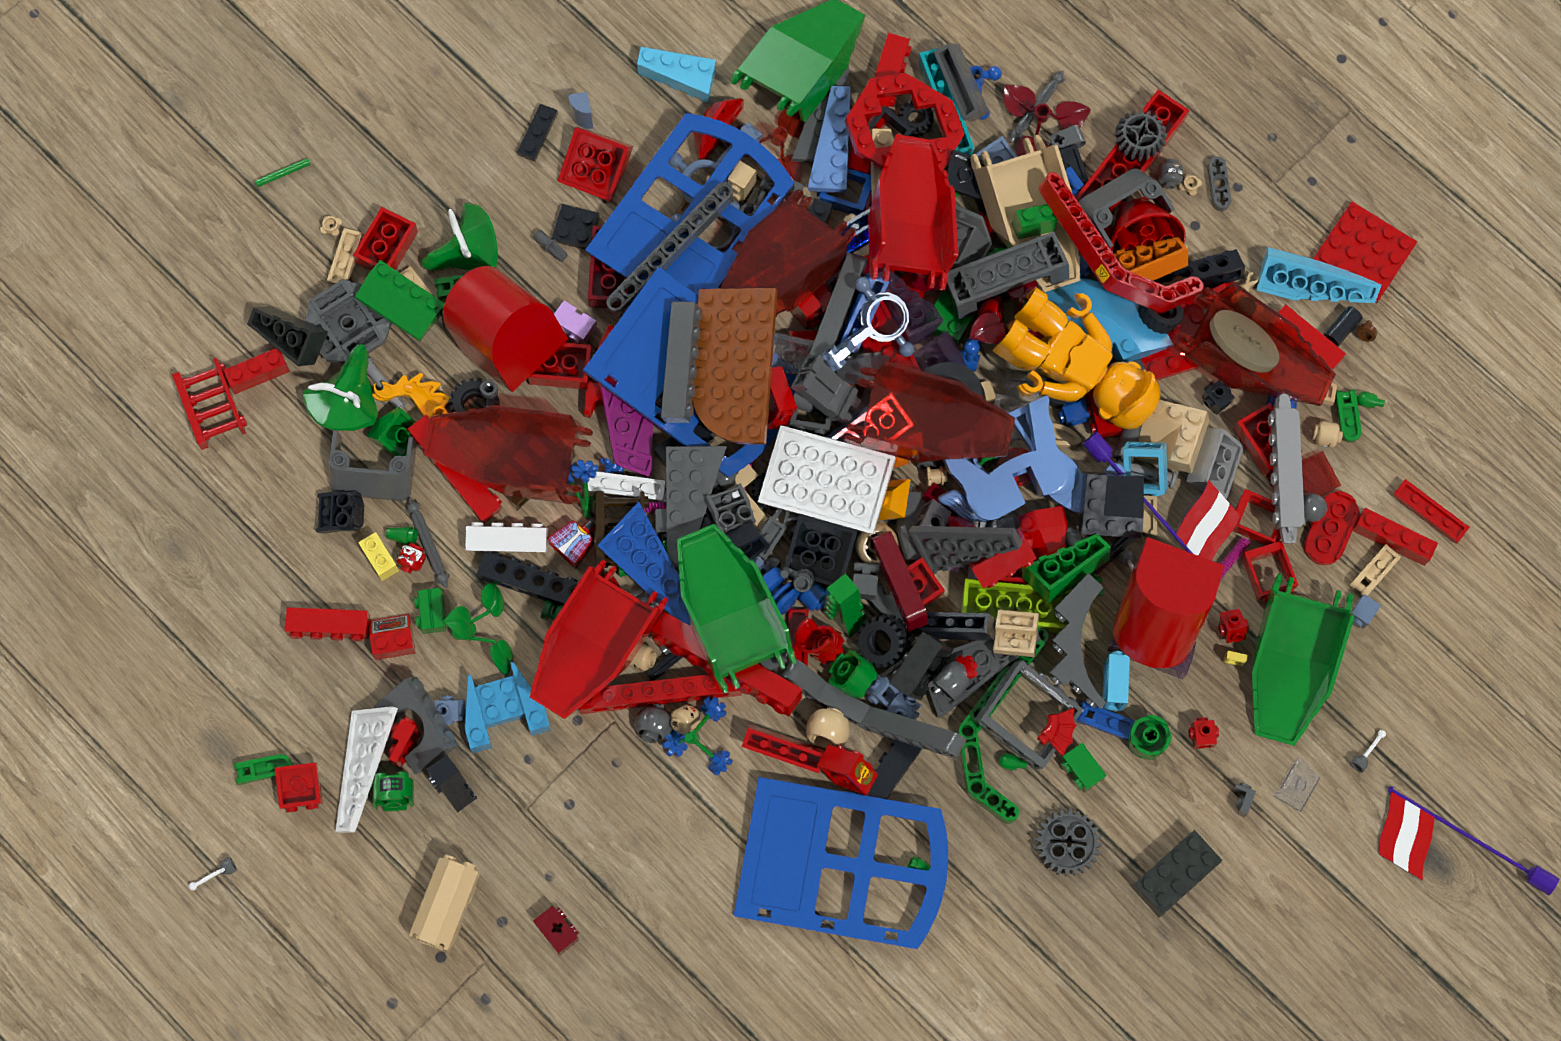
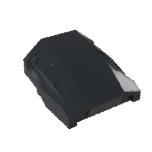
[316,491,365,533]

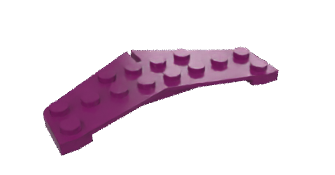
[599,376,653,477]

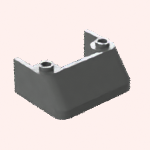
[1078,169,1175,248]
[329,430,417,501]

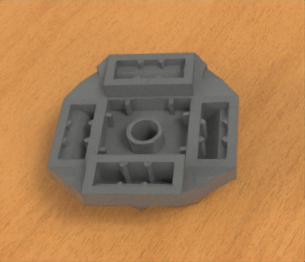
[950,205,992,270]
[306,279,392,363]

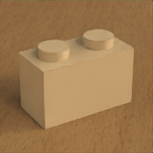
[728,161,756,203]

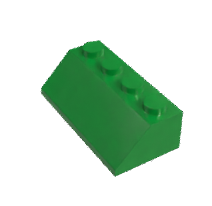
[355,260,445,342]

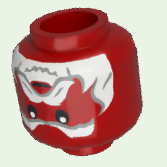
[396,543,426,574]

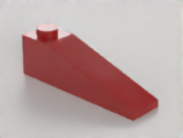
[1018,506,1068,562]

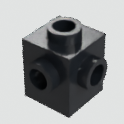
[1201,380,1235,415]

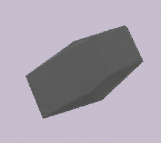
[896,491,927,561]

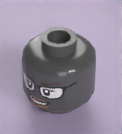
[1158,159,1183,189]

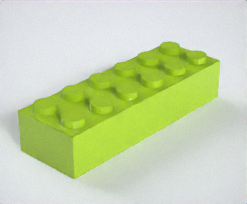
[961,579,1083,633]

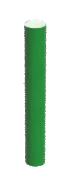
[255,158,311,187]

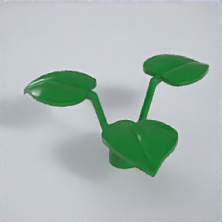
[443,583,513,676]

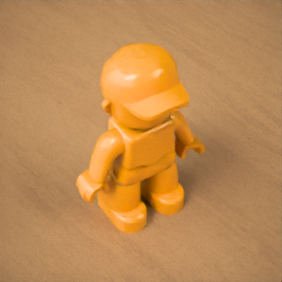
[993,287,1161,430]

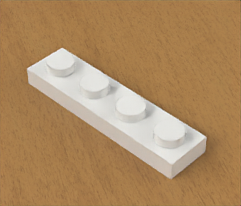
[588,472,665,501]

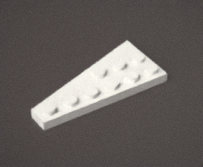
[335,707,398,833]

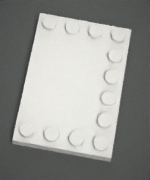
[758,425,896,535]

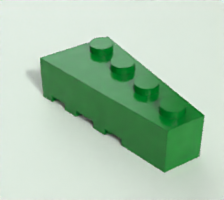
[1022,534,1111,603]
[824,573,867,638]

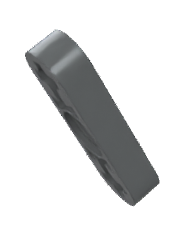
[1207,156,1231,211]

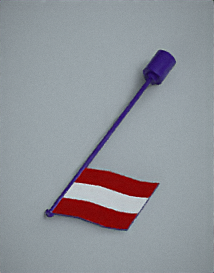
[1082,431,1240,561]
[1378,786,1560,896]

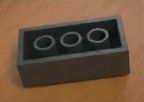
[1131,829,1223,918]

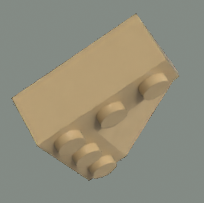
[1135,400,1210,474]

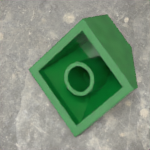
[366,407,416,457]

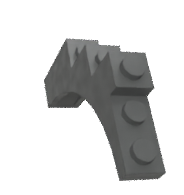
[1049,573,1106,709]

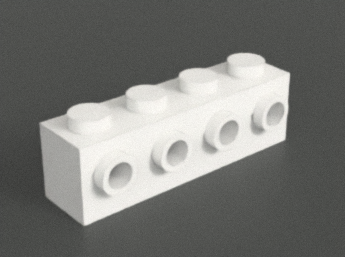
[466,522,548,552]

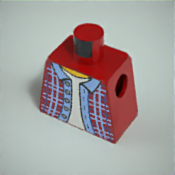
[547,519,596,569]

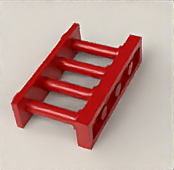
[172,358,248,450]

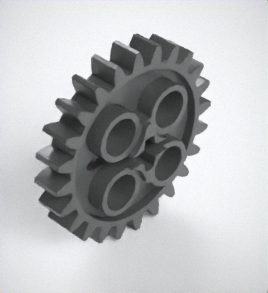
[1034,809,1102,877]

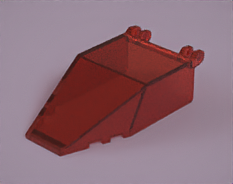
[720,189,856,317]
[1173,283,1336,406]
[844,361,1015,462]
[423,405,593,504]

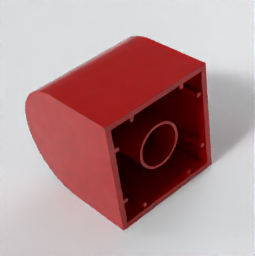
[443,266,568,392]
[1113,537,1225,668]

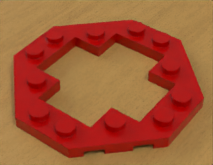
[845,73,964,170]

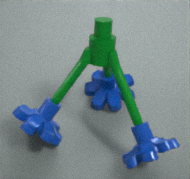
[552,458,624,517]
[662,697,733,775]

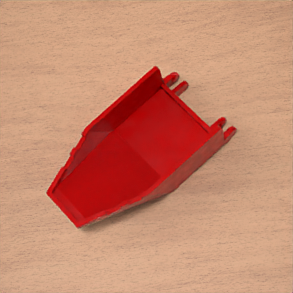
[868,134,958,290]
[529,560,668,719]

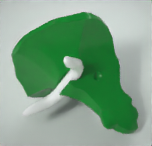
[421,202,498,271]
[302,344,378,431]

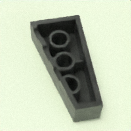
[247,306,328,367]

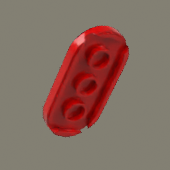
[1304,491,1359,565]

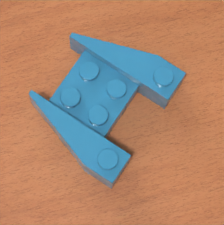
[465,662,551,753]

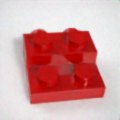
[388,717,421,770]
[275,762,323,813]

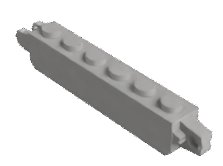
[1268,393,1305,544]

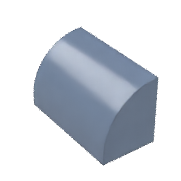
[568,92,593,129]

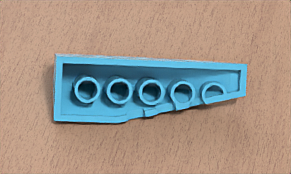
[1256,247,1381,303]

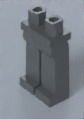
[791,354,861,424]

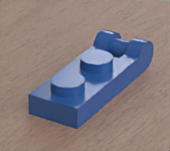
[1075,701,1135,741]

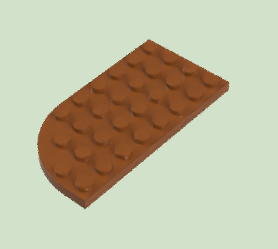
[692,288,778,444]

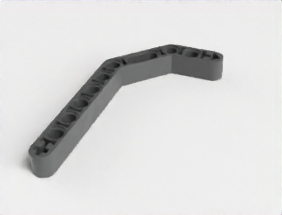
[781,659,967,759]

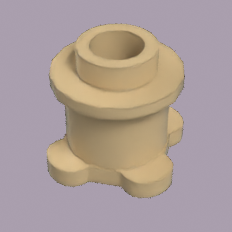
[925,466,947,487]

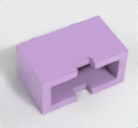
[554,301,597,344]

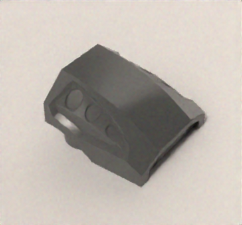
[705,484,756,534]

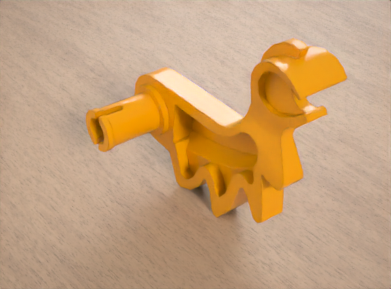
[372,373,450,430]

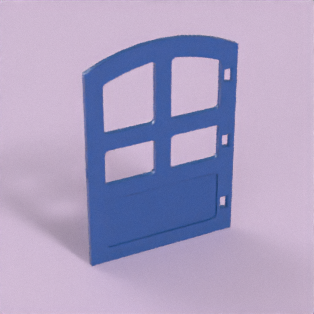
[585,113,794,296]
[583,266,799,478]
[734,777,948,949]

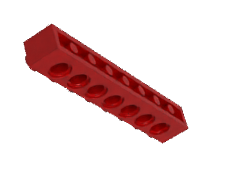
[579,674,742,715]

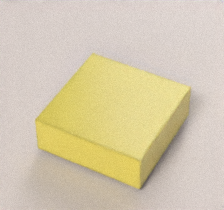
[1223,651,1248,667]

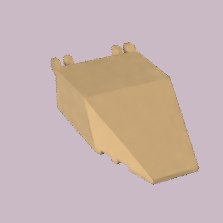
[970,135,1080,292]

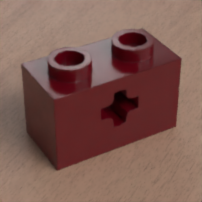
[533,905,579,956]

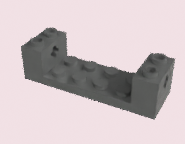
[946,232,1070,320]

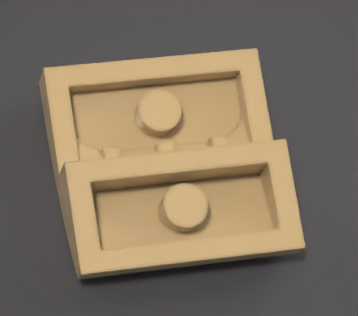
[993,610,1039,657]

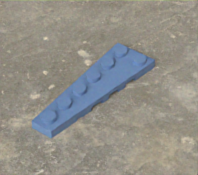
[808,86,851,193]

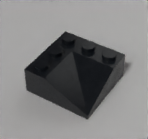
[1078,471,1144,538]
[785,514,858,585]

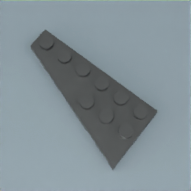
[791,66,849,163]
[666,446,727,567]
[909,526,1022,574]
[929,631,1041,719]

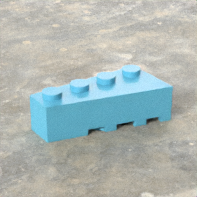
[637,47,716,104]

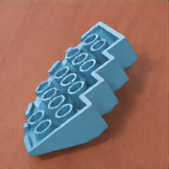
[1024,278,1173,363]

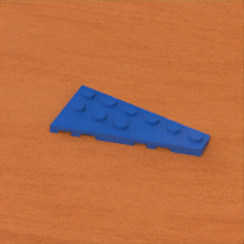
[597,502,690,625]

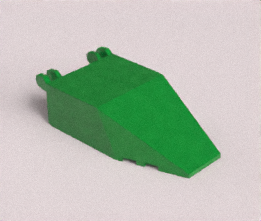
[731,0,866,122]
[677,524,796,693]
[1252,574,1355,746]

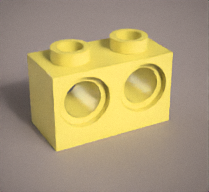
[358,532,399,581]

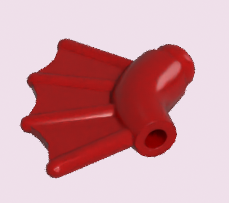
[1037,708,1077,756]

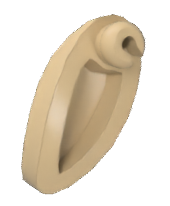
[1053,423,1081,447]

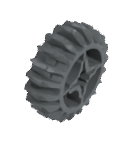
[1114,109,1167,161]

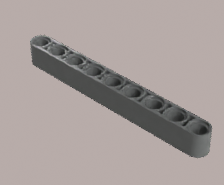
[607,182,733,317]
[794,252,867,413]

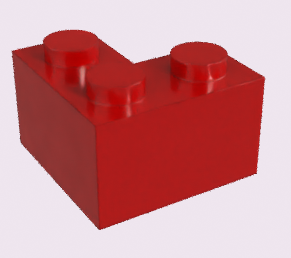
[792,284,832,330]

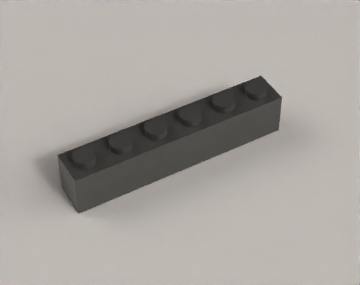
[661,302,702,423]

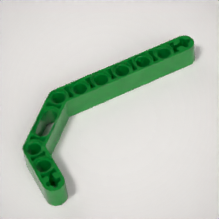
[957,628,1048,824]

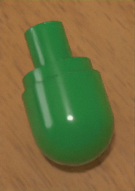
[1357,391,1385,409]
[999,753,1027,771]

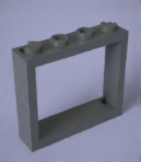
[974,660,1084,769]

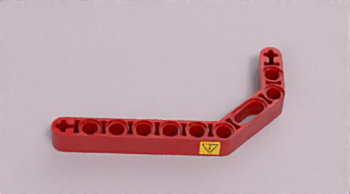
[1038,172,1203,313]

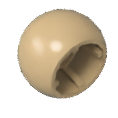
[855,523,898,566]
[806,708,850,749]

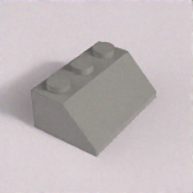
[1186,428,1244,499]

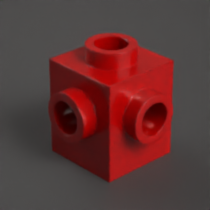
[1218,609,1249,643]
[1188,717,1219,749]

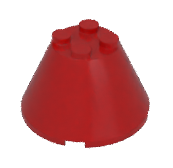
[1110,197,1186,254]

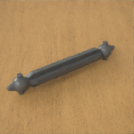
[1009,71,1065,143]
[406,498,450,588]

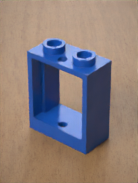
[816,168,872,218]

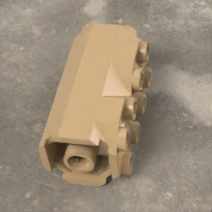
[409,854,480,952]

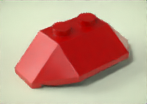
[693,98,744,160]

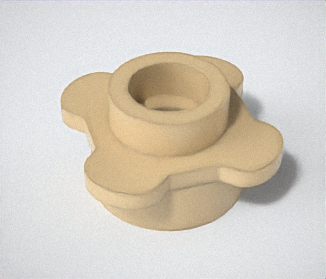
[1179,174,1202,196]
[320,216,342,236]

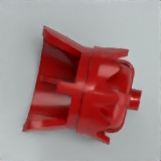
[795,618,845,665]

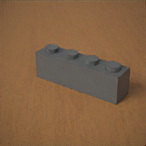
[934,43,989,121]

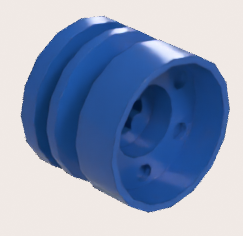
[763,567,801,615]

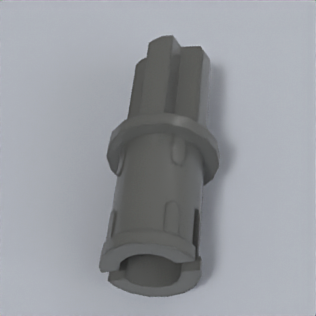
[533,230,567,262]

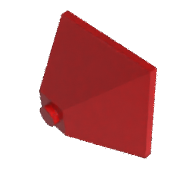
[557,127,634,202]

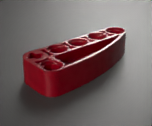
[871,531,928,632]

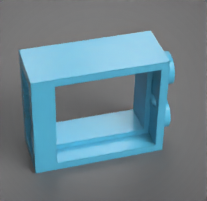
[1123,442,1168,496]
[1102,651,1130,711]

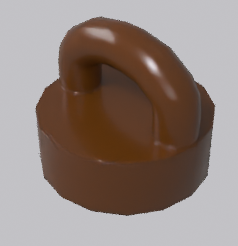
[1357,320,1378,342]

